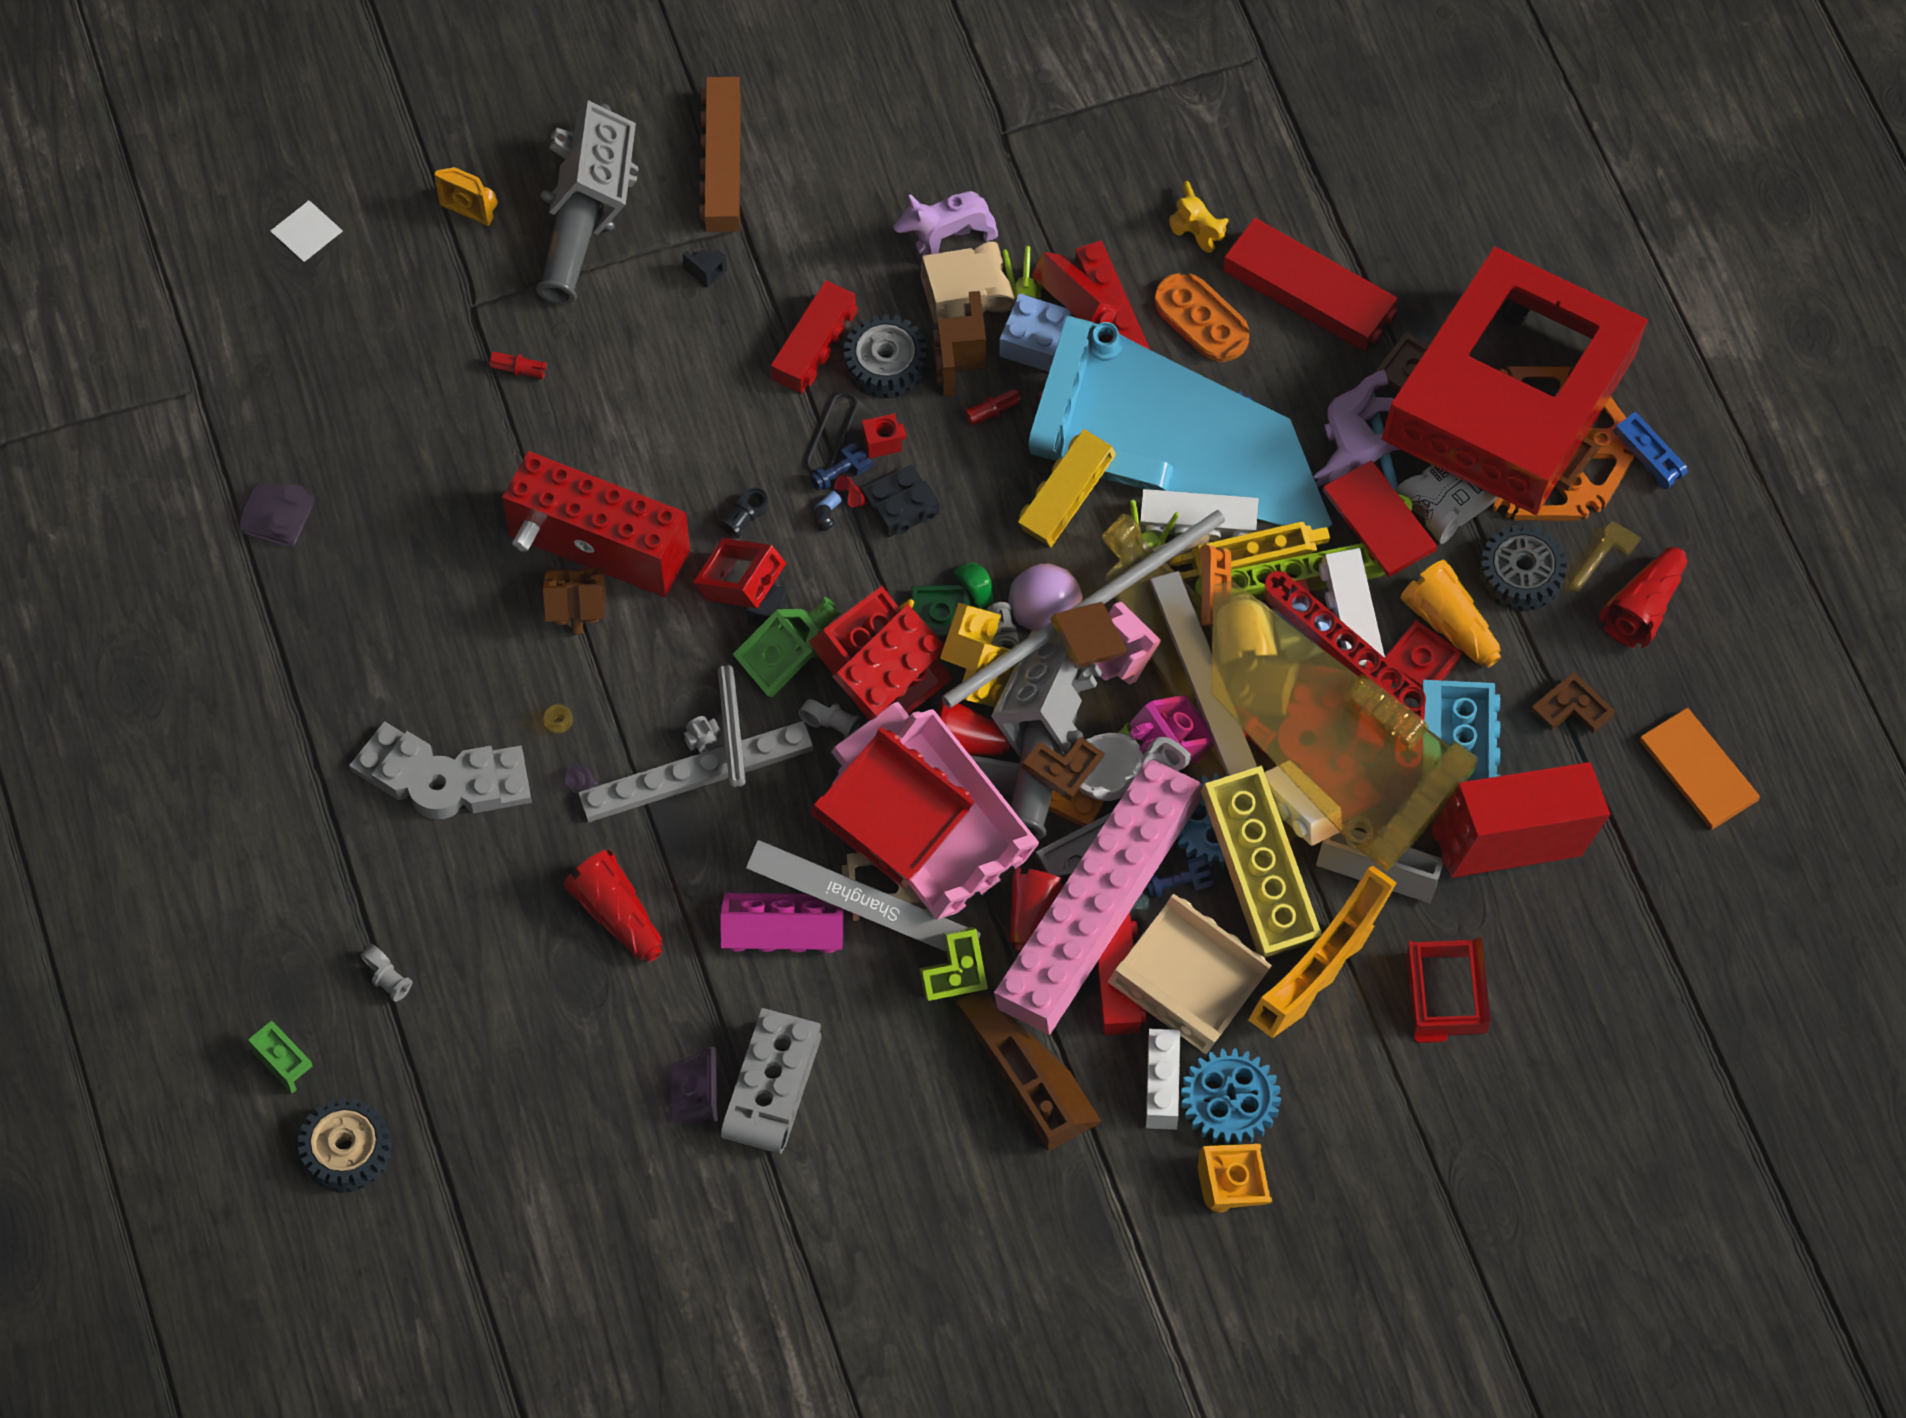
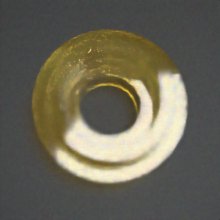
[543,704,573,733]

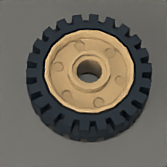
[298,1098,392,1193]

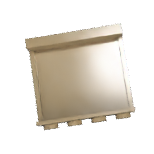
[1108,894,1272,1054]

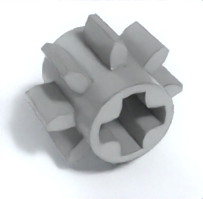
[684,716,722,753]

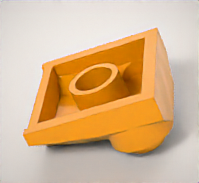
[434,167,498,226]
[1198,1144,1272,1213]

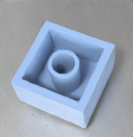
[1000,294,1072,372]

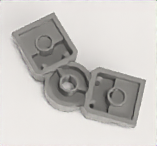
[349,721,532,819]

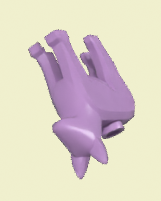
[893,191,998,256]
[1314,370,1400,488]

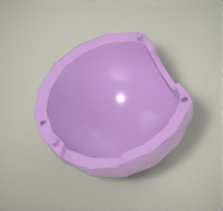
[1008,563,1083,631]

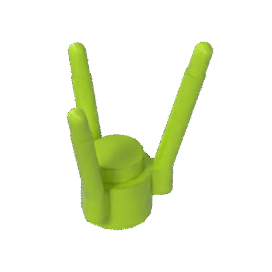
[1002,246,1042,302]
[1130,500,1179,560]

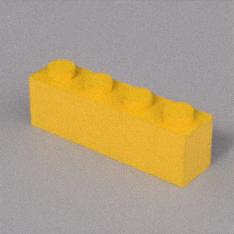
[1018,429,1116,548]

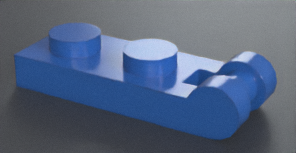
[1613,412,1688,489]

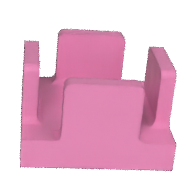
[1096,602,1161,685]

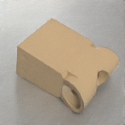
[921,242,1015,324]

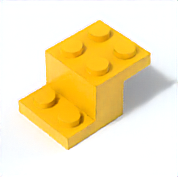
[940,603,1016,707]

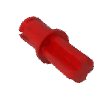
[489,351,547,380]
[965,390,1021,427]

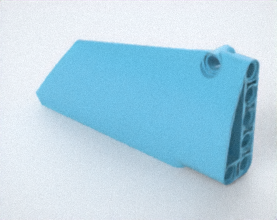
[1029,316,1332,530]

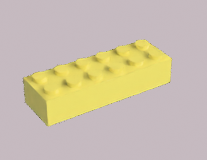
[1200,766,1322,958]

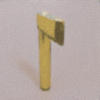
[1570,523,1641,591]

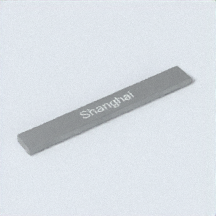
[746,840,981,952]

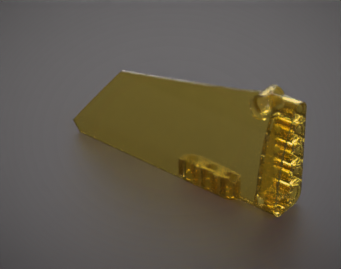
[1211,581,1478,871]

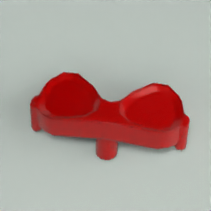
[834,475,867,508]

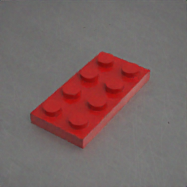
[832,604,945,720]

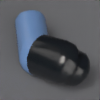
[814,491,842,531]

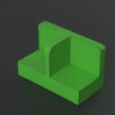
[248,1020,312,1094]

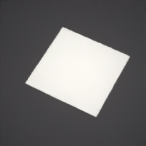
[271,201,343,262]

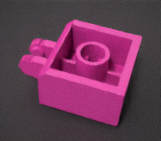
[1129,695,1214,765]

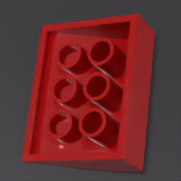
[808,586,953,721]

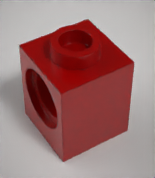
[862,413,906,459]

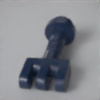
[809,442,873,490]
[1146,855,1214,898]

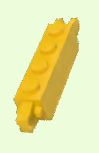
[1169,522,1330,583]

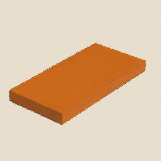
[1639,708,1760,830]

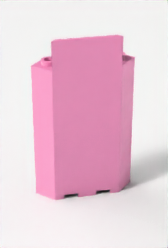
[831,702,1039,920]

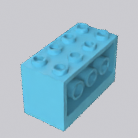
[1417,680,1500,814]

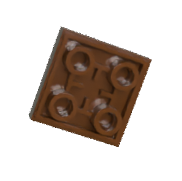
[1050,601,1128,669]

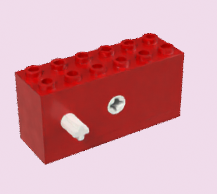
[502,451,690,598]

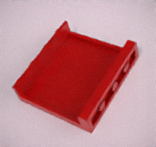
[810,727,975,889]

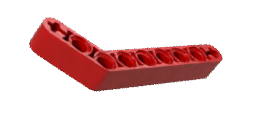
[1263,571,1426,777]

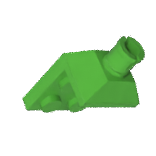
[733,597,841,697]

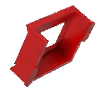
[1406,936,1491,1043]

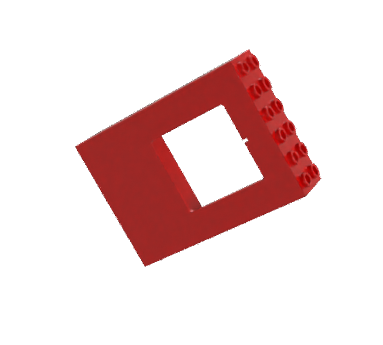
[1381,246,1648,516]

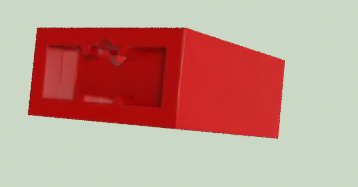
[693,538,786,608]

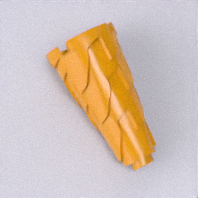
[1400,559,1501,668]

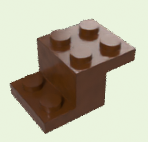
[933,291,986,397]

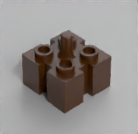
[543,567,606,635]

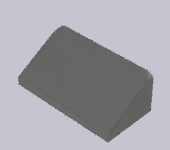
[971,756,1019,796]

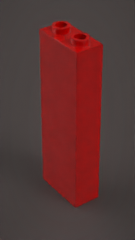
[1223,218,1399,352]

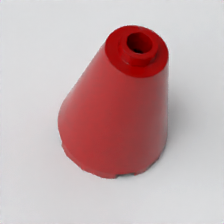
[936,699,1011,757]
[1010,868,1064,953]

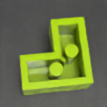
[919,927,988,1001]

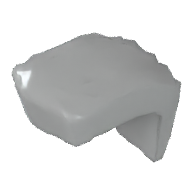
[1141,737,1191,771]

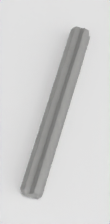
[718,665,745,787]

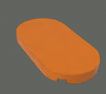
[1155,273,1250,362]

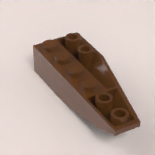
[956,990,1101,1152]

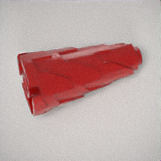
[1599,547,1688,649]
[563,849,663,963]

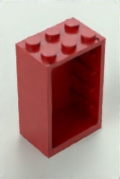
[1432,762,1611,878]

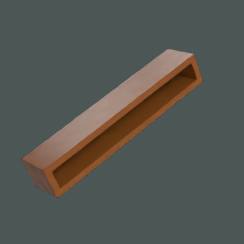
[700,77,741,232]

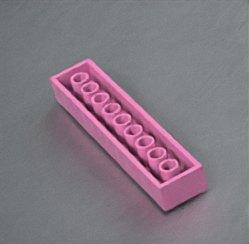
[994,759,1202,1035]

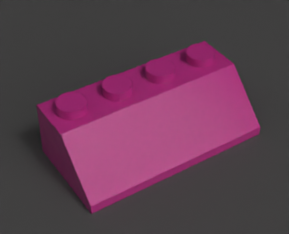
[721,893,844,953]

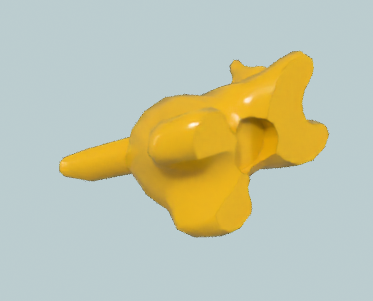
[1169,181,1228,253]

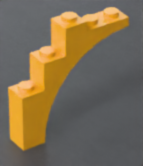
[1248,865,1397,1038]

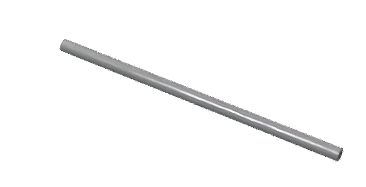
[942,510,1225,708]

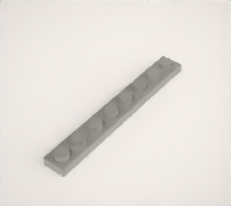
[578,721,813,823]

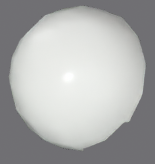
[1079,733,1143,801]

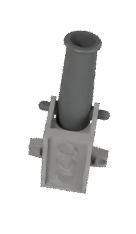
[536,100,638,305]
[992,631,1102,840]

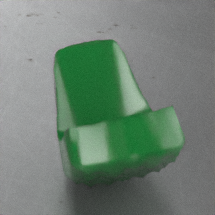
[954,562,993,608]

